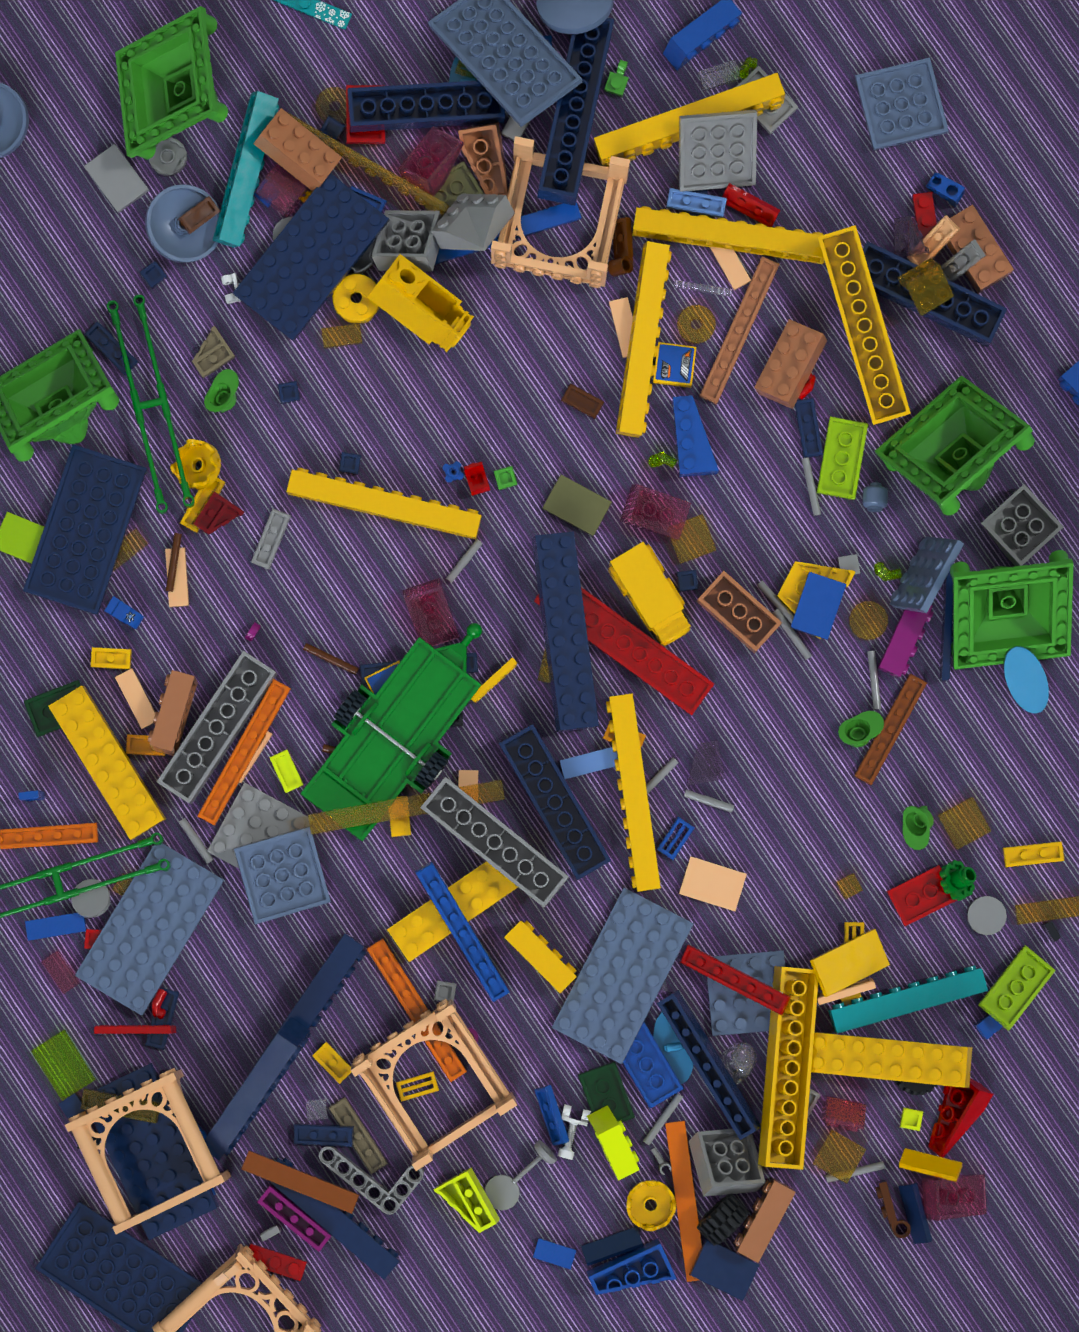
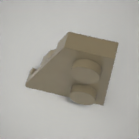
[192,325,236,379]

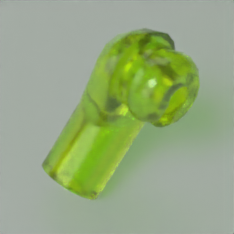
[739,57,758,79]
[648,452,678,468]
[874,562,902,581]

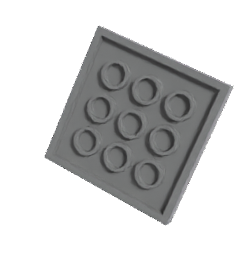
[679,110,757,192]
[207,782,314,869]

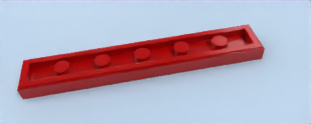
[680,945,791,1015]

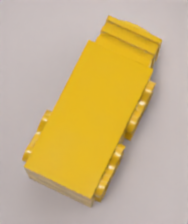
[367,254,474,352]
[608,542,691,646]

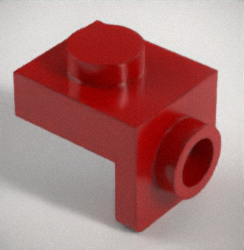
[464,462,490,496]

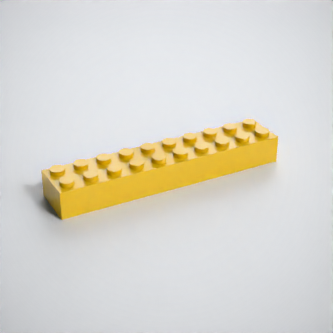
[594,73,785,167]
[818,225,911,425]
[758,966,818,1170]

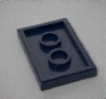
[689,1239,759,1301]

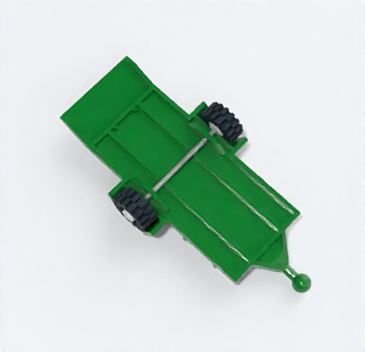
[300,623,482,842]

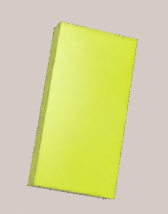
[269,750,304,793]

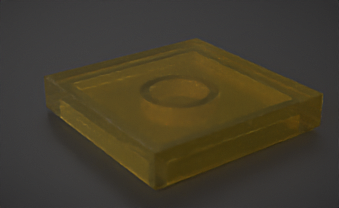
[666,514,716,564]
[938,797,991,850]
[813,1130,866,1184]

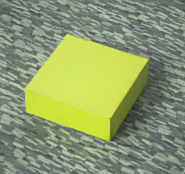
[900,1107,923,1131]

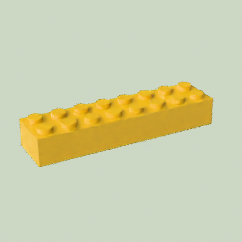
[48,686,166,840]
[387,861,518,962]
[811,1032,972,1088]

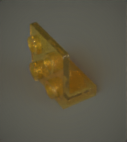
[898,258,954,316]

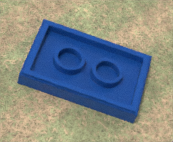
[790,572,846,640]

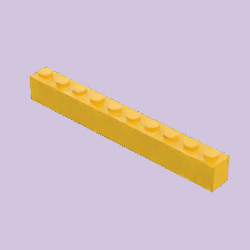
[632,206,824,264]
[616,241,672,438]
[286,468,482,540]
[606,693,661,892]

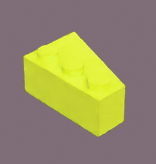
[587,1105,640,1181]
[434,1168,500,1233]

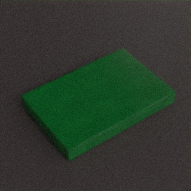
[24,680,81,737]
[578,1061,635,1122]

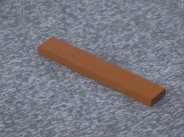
[854,674,927,785]
[242,1150,360,1214]

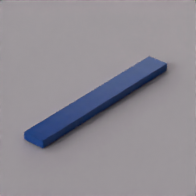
[435,202,582,265]
[415,861,510,1002]

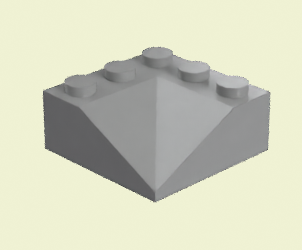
[431,193,515,251]
[372,210,442,272]
[981,484,1064,566]
[689,1129,766,1197]

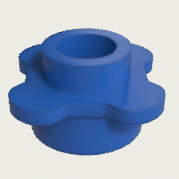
[443,461,464,483]

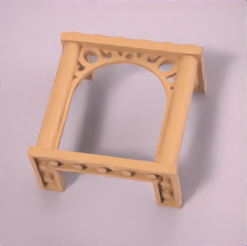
[491,136,630,288]
[351,999,517,1171]
[65,1068,231,1234]

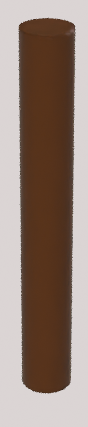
[165,533,182,592]
[303,643,359,675]

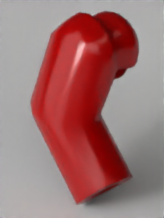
[799,373,816,400]
[152,989,167,1019]

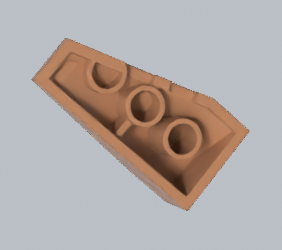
[458,122,509,197]

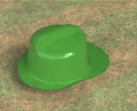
[204,369,239,413]
[838,711,884,747]
[903,806,934,850]

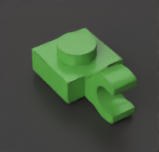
[604,60,629,97]

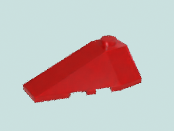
[928,1078,994,1158]

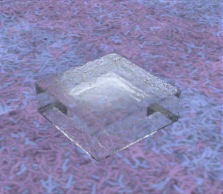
[306,1099,328,1121]

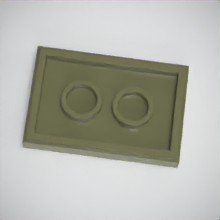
[414,161,484,217]
[542,475,612,536]

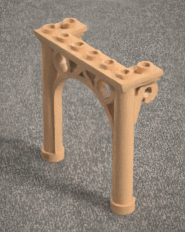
[152,1243,321,1332]

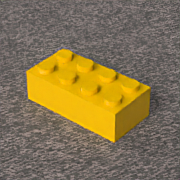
[504,920,577,993]

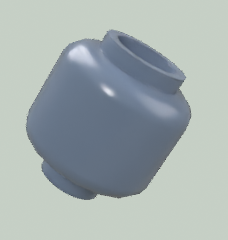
[862,482,888,512]

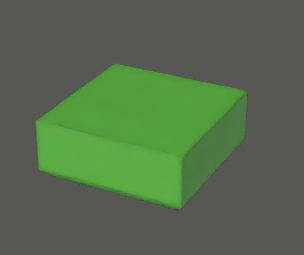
[494,466,518,490]

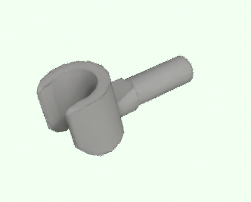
[651,1148,671,1175]

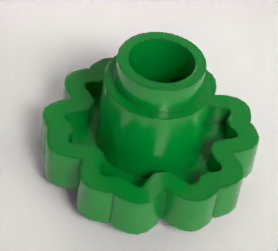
[940,860,976,901]

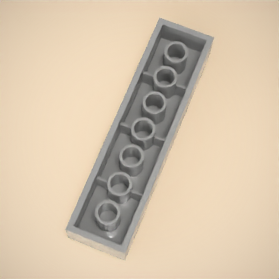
[157,651,278,804]
[420,777,569,908]

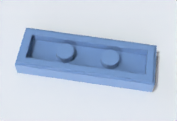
[666,188,727,218]
[560,747,618,779]

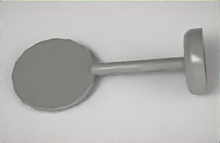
[485,1140,557,1210]

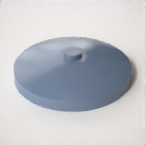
[536,0,614,34]
[0,83,29,158]
[145,184,220,263]

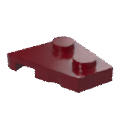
[191,491,244,534]

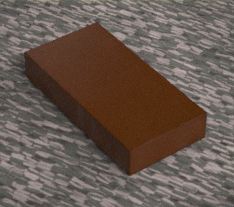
[178,196,221,235]
[561,383,604,419]

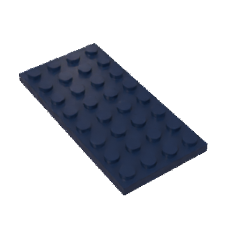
[232,173,390,342]
[23,444,147,615]
[82,1063,219,1240]
[35,1201,203,1332]

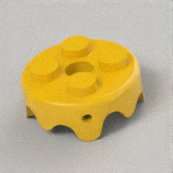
[332,274,380,323]
[170,439,221,490]
[626,1180,676,1231]

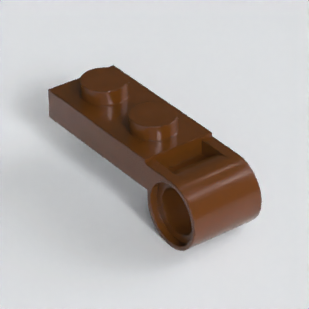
[608,217,634,277]
[875,1180,911,1238]

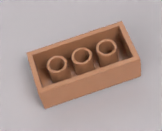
[253,108,342,191]
[946,204,1014,294]
[754,319,827,409]
[696,571,782,654]
[148,670,198,756]
[734,1177,796,1263]

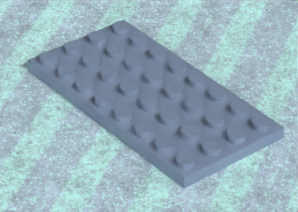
[428,0,582,127]
[75,840,224,1016]
[552,888,694,1064]

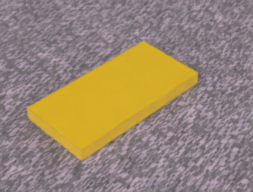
[810,929,890,997]

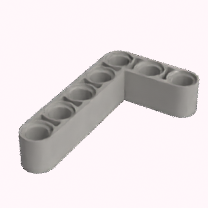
[319,1146,424,1215]

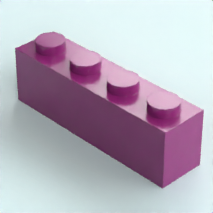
[877,605,934,678]
[257,1184,332,1252]

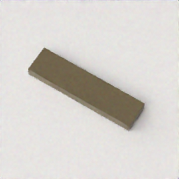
[329,1097,388,1174]

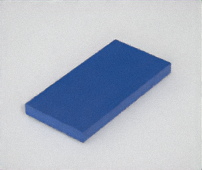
[623,1022,684,1109]

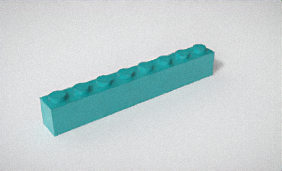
[212,91,279,248]
[828,965,988,1034]

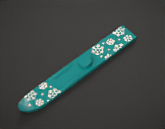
[273,0,352,30]

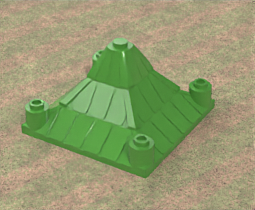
[115,6,228,160]
[0,329,120,462]
[874,375,1035,515]
[950,550,1073,670]

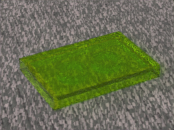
[31,1030,96,1101]

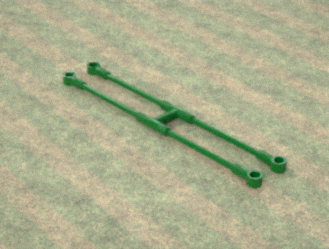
[107,295,195,514]
[0,833,171,918]

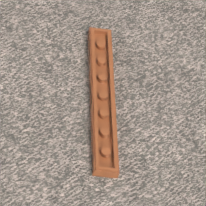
[699,256,780,405]

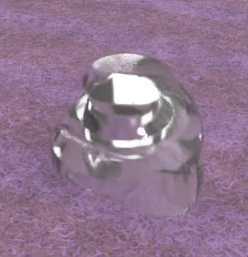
[721,1042,757,1084]

